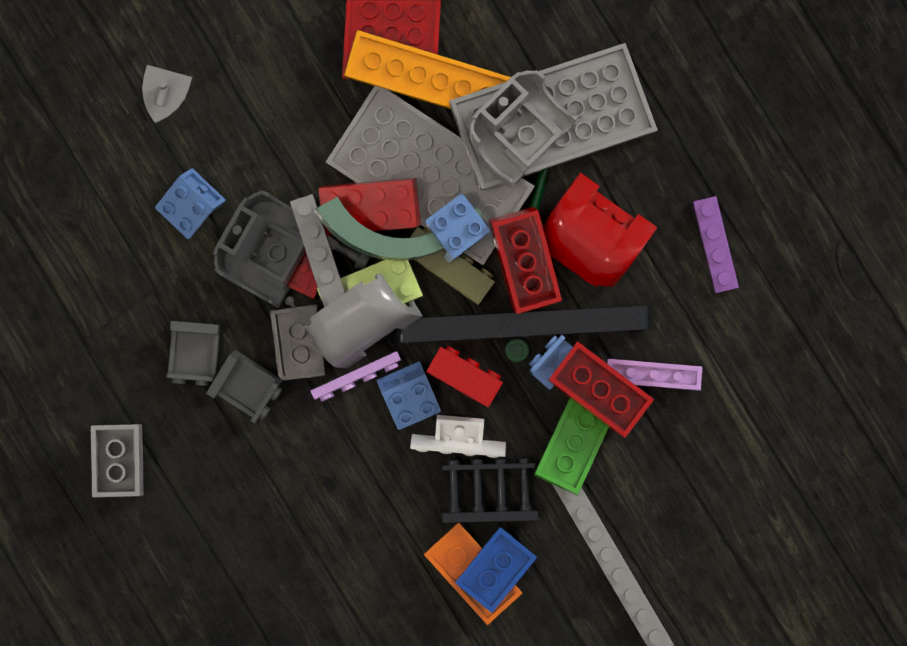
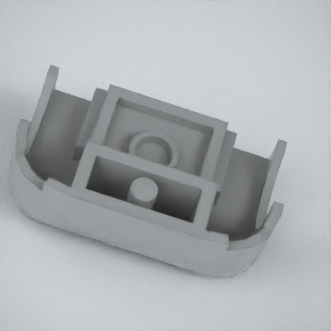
[469,70,577,188]
[304,274,423,368]

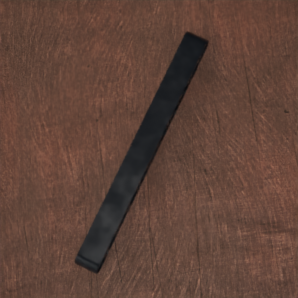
[393,306,651,344]

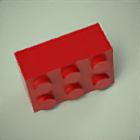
[426,345,503,408]

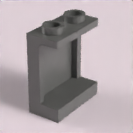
[166,321,221,386]
[206,350,283,424]

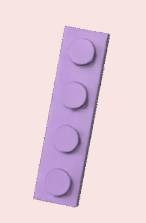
[311,351,401,402]
[607,359,702,390]

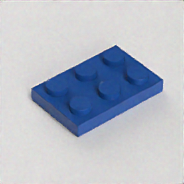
[455,527,537,613]

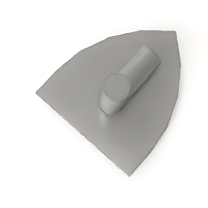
[142,65,192,123]

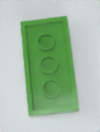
[534,398,609,496]

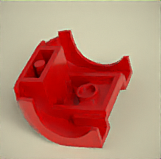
[542,173,657,288]

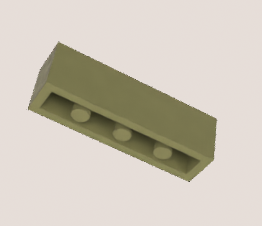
[410,227,495,306]

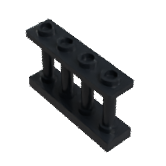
[441,458,538,523]

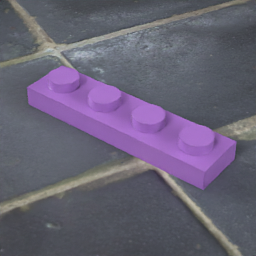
[692,196,739,293]

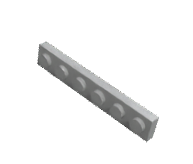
[290,194,345,307]

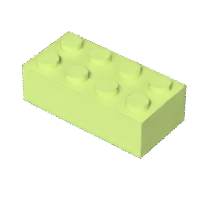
[317,260,423,305]

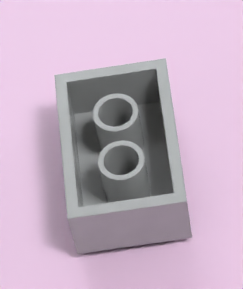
[91,424,144,497]

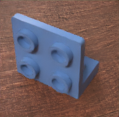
[155,168,226,239]
[425,194,491,263]
[529,335,573,390]
[377,361,441,430]

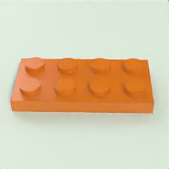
[424,522,522,625]

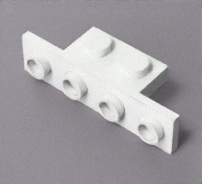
[410,415,506,458]

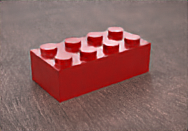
[318,177,421,235]
[488,207,562,314]
[548,341,654,438]

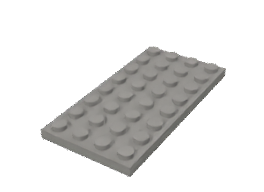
[449,43,657,191]
[326,86,535,265]

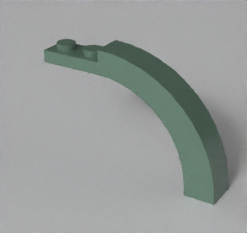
[314,197,483,261]

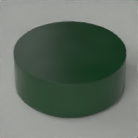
[505,339,529,363]

